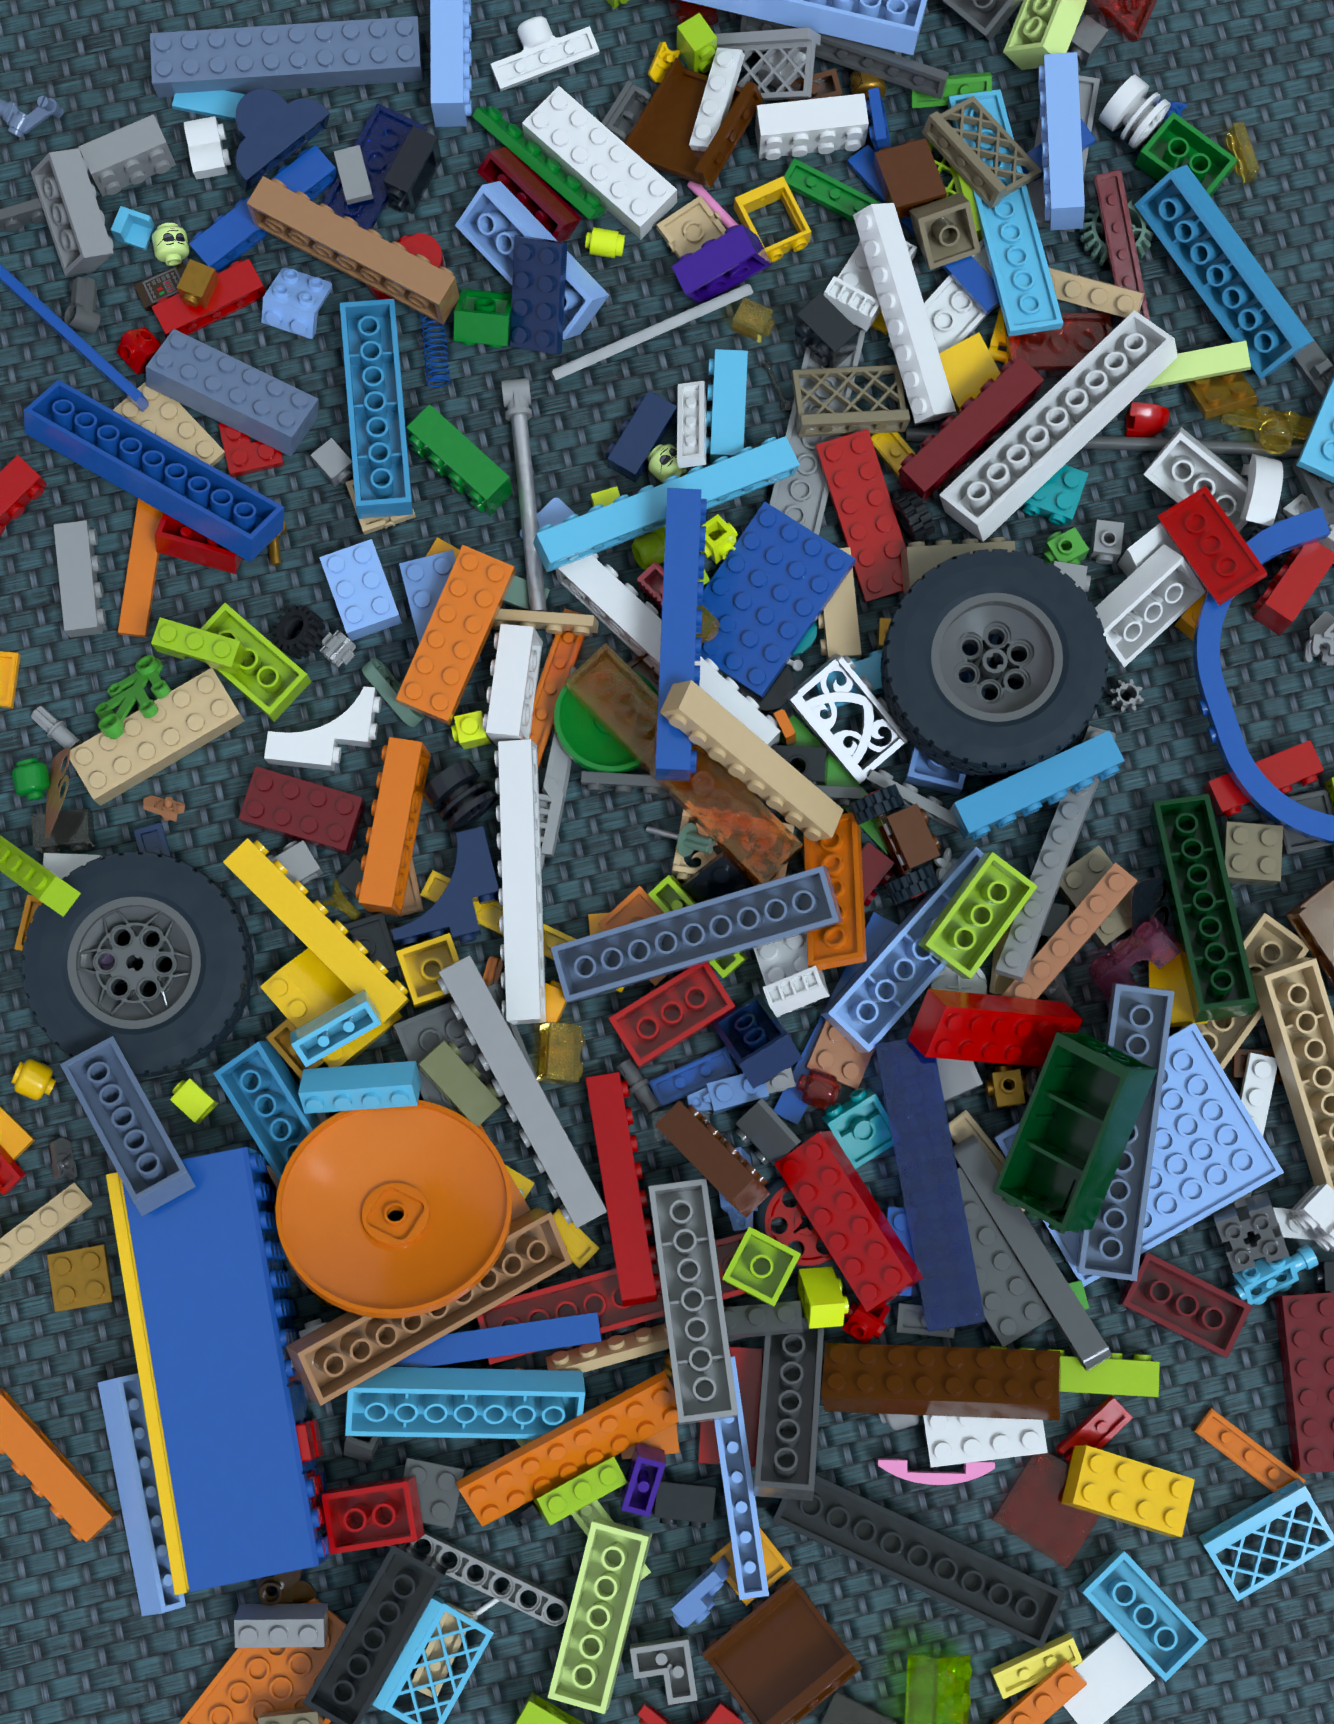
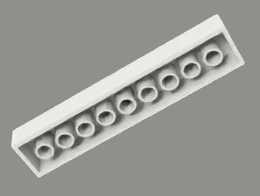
[939,310,1178,542]
[556,553,781,747]

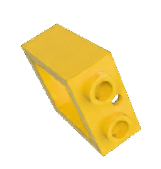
[734,176,811,262]

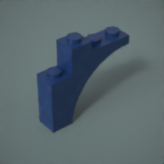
[392,826,499,947]

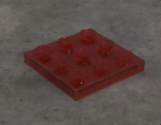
[992,1452,1100,1569]

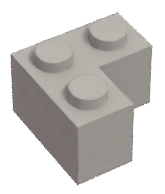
[630,1635,697,1705]

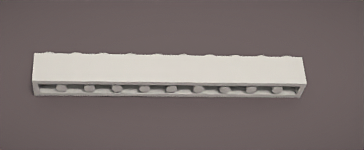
[494,739,546,1025]

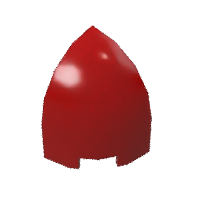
[1125,402,1170,437]

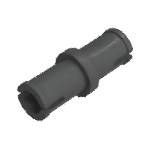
[616,1058,662,1116]

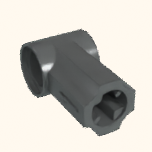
[64,277,100,335]

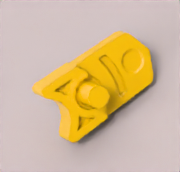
[648,42,680,83]

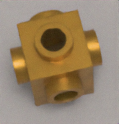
[985,1065,1028,1109]

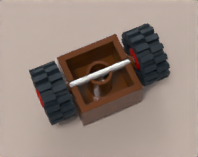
[849,784,940,905]

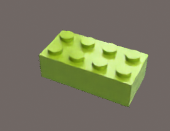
[201,603,312,722]
[918,852,1038,979]

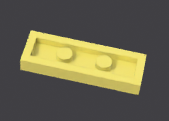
[990,1632,1083,1699]

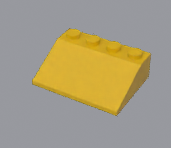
[260,948,403,1067]

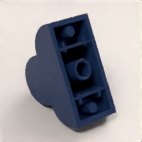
[235,89,330,192]

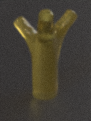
[323,880,361,921]

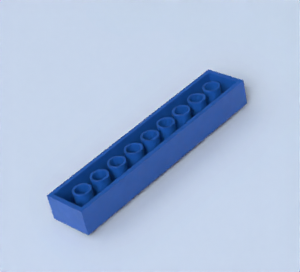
[23,379,284,562]
[655,488,707,781]

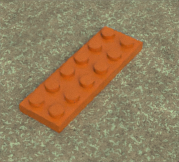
[804,812,867,971]

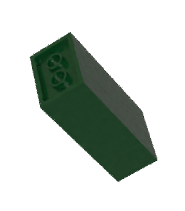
[993,1032,1157,1234]

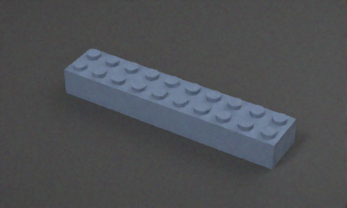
[150,16,423,98]
[550,866,843,1002]
[1076,982,1175,1281]

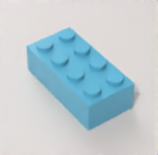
[1077,1548,1207,1682]

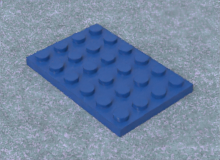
[696,501,856,698]

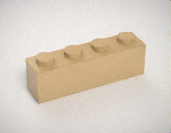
[817,547,862,661]

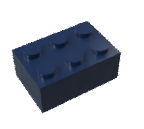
[711,994,803,1089]

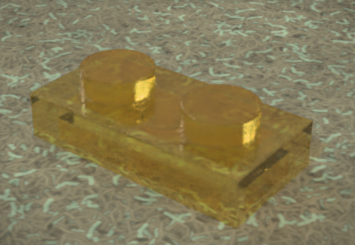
[1226,121,1260,183]

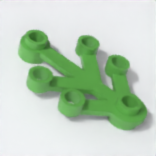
[95,655,171,739]

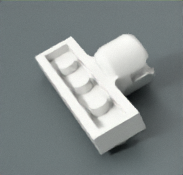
[490,16,600,92]

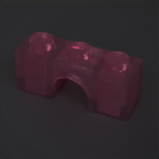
[1088,917,1182,999]

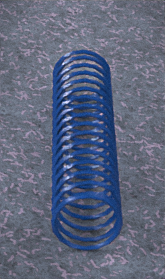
[420,313,451,387]

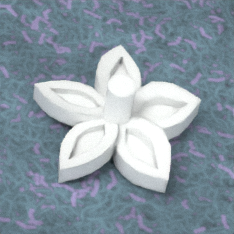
[933,848,958,880]

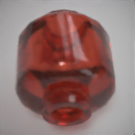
[796,1068,841,1110]

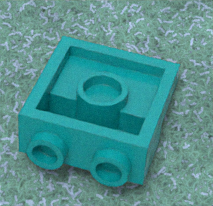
[1020,465,1089,526]
[821,1088,902,1169]

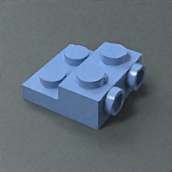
[671,1556,731,1628]

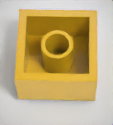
[396,933,459,1009]

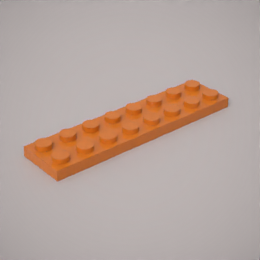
[456,1371,679,1527]

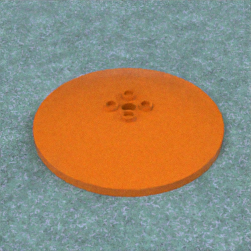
[275,1100,512,1319]

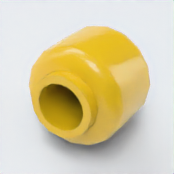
[11,1059,56,1101]

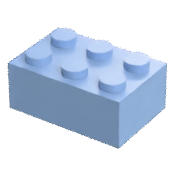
[319,539,402,641]

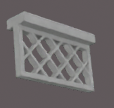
[715,27,821,101]

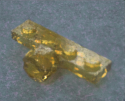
[1220,406,1316,455]

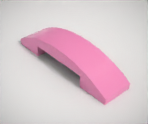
[876,1458,995,1485]

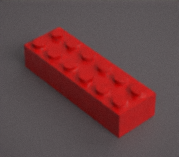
[908,989,1083,1067]
[775,1131,924,1312]

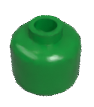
[11,758,51,801]

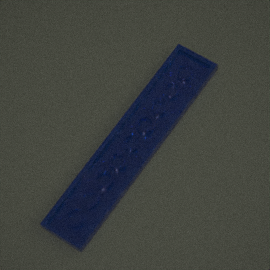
[875,1038,985,1332]

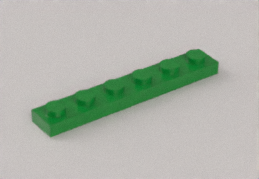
[472,106,606,220]

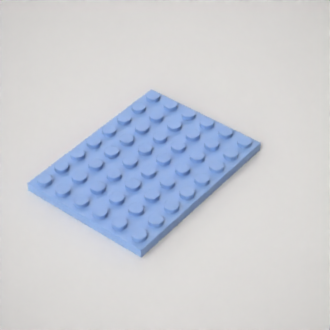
[994,1022,1284,1287]

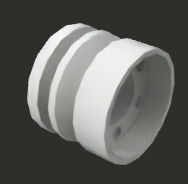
[1099,74,1171,150]

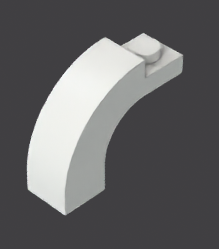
[1240,454,1283,526]

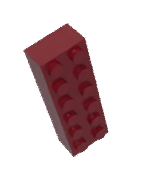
[897,356,1044,503]
[1274,1292,1334,1474]

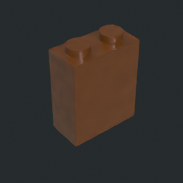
[873,138,947,220]

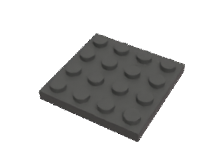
[392,982,541,1114]

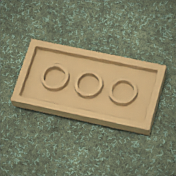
[113,382,225,466]

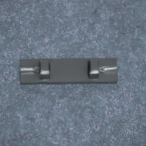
[1285,299,1334,403]

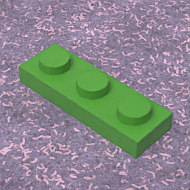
[911,72,992,108]

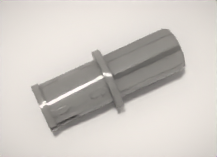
[31,706,81,750]

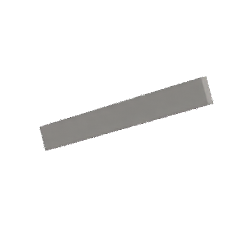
[550,284,753,382]

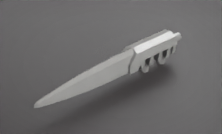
[539,666,577,870]

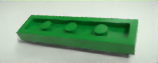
[784,158,883,222]

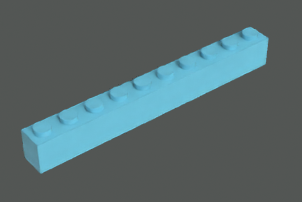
[533,436,800,572]

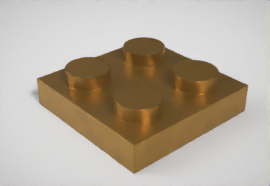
[1184,371,1257,420]
[47,1245,114,1312]

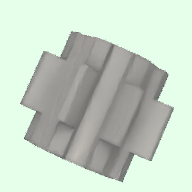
[319,630,356,667]
[1108,679,1144,714]

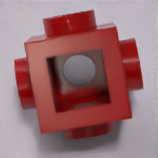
[116,327,161,375]
[842,1301,891,1344]

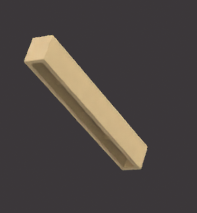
[660,680,844,841]

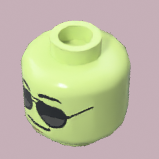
[152,223,189,266]
[647,444,688,483]

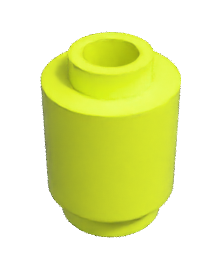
[585,227,625,259]

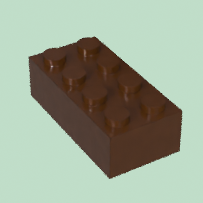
[655,1101,771,1218]

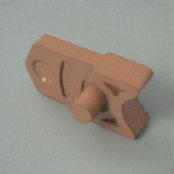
[143,795,185,822]

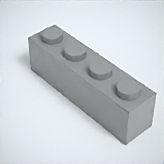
[54,520,106,638]

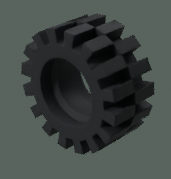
[891,490,935,542]
[272,605,325,659]

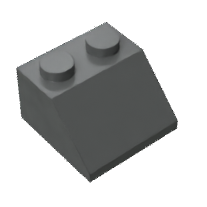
[735,1098,801,1167]

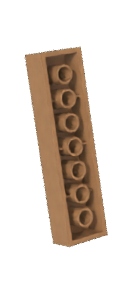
[246,176,459,325]

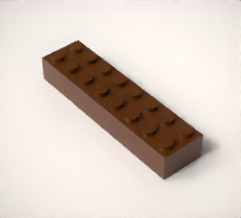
[821,1343,1061,1421]

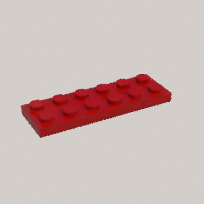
[815,429,906,603]

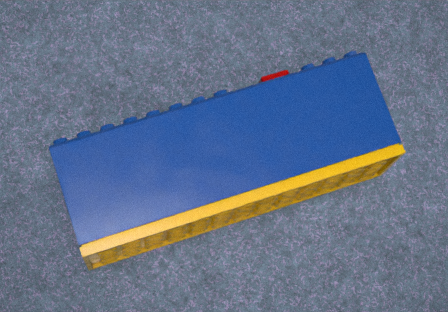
[106,1147,333,1595]

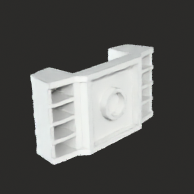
[823,240,917,332]
[754,933,830,1017]

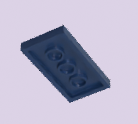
[510,235,568,354]

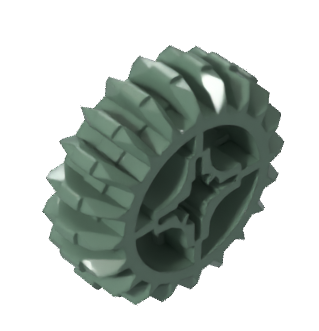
[1080,198,1154,266]

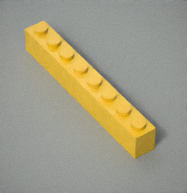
[223,838,410,1024]

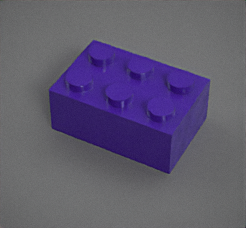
[672,224,772,304]

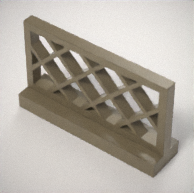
[922,96,1042,209]
[791,365,910,437]

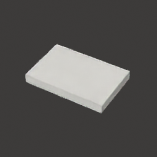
[1063,1631,1155,1724]

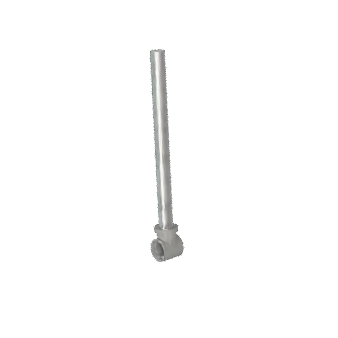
[501,378,547,612]

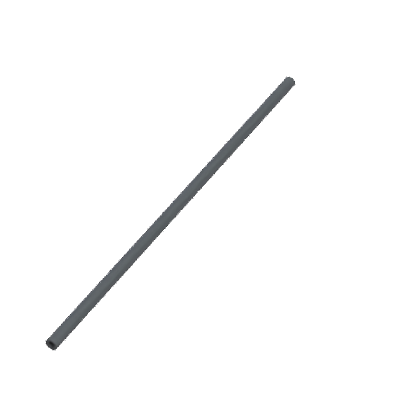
[905,428,1304,457]

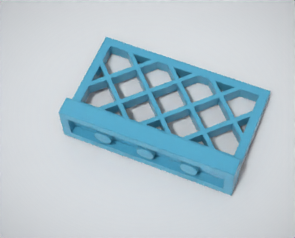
[1198,1478,1334,1602]
[373,1595,495,1724]

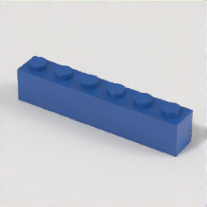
[189,145,339,273]

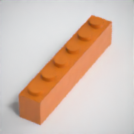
[0,1387,118,1542]

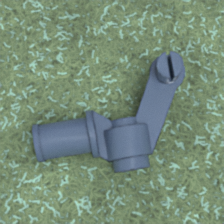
[0,96,64,138]

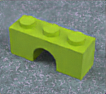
[151,617,246,675]
[533,1456,627,1526]

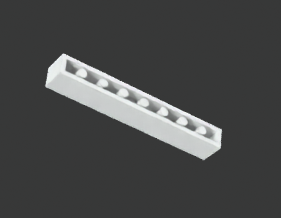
[853,203,956,424]

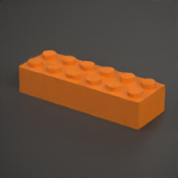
[396,545,515,726]
[356,737,431,917]

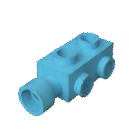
[1232,1244,1319,1305]

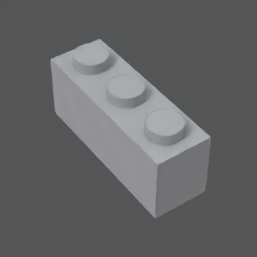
[234,1603,329,1648]

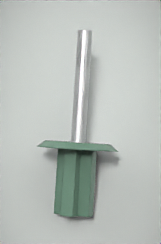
[646,823,716,857]

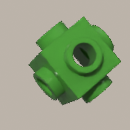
[1043,527,1089,565]

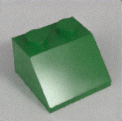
[454,289,512,348]

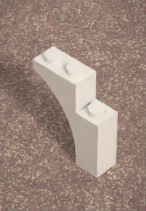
[264,686,381,771]

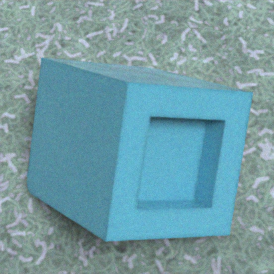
[111,206,156,250]

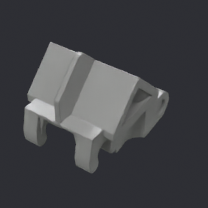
[1303,612,1334,666]

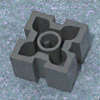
[1213,1192,1289,1273]

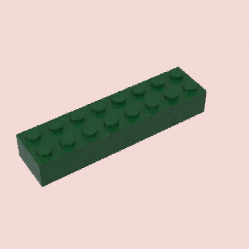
[1150,794,1257,1023]

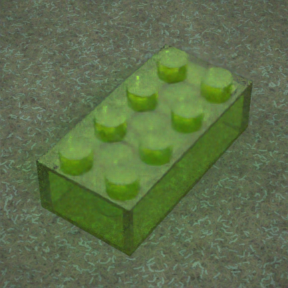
[905,1650,972,1724]

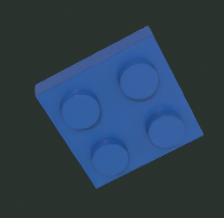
[866,87,891,152]

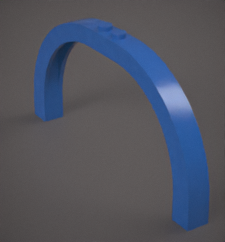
[1193,507,1334,844]

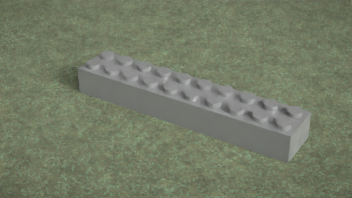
[437,955,607,1228]

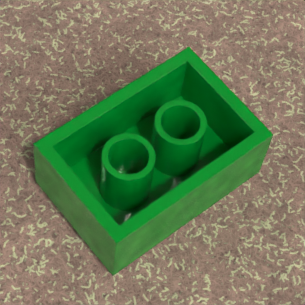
[1135,112,1238,197]

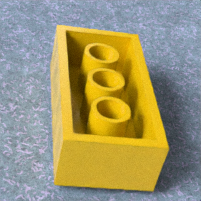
[1061,1445,1195,1537]

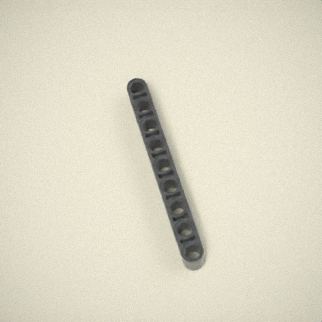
[948,1134,1112,1371]

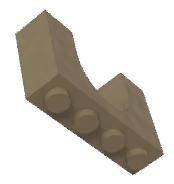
[900,537,1015,595]

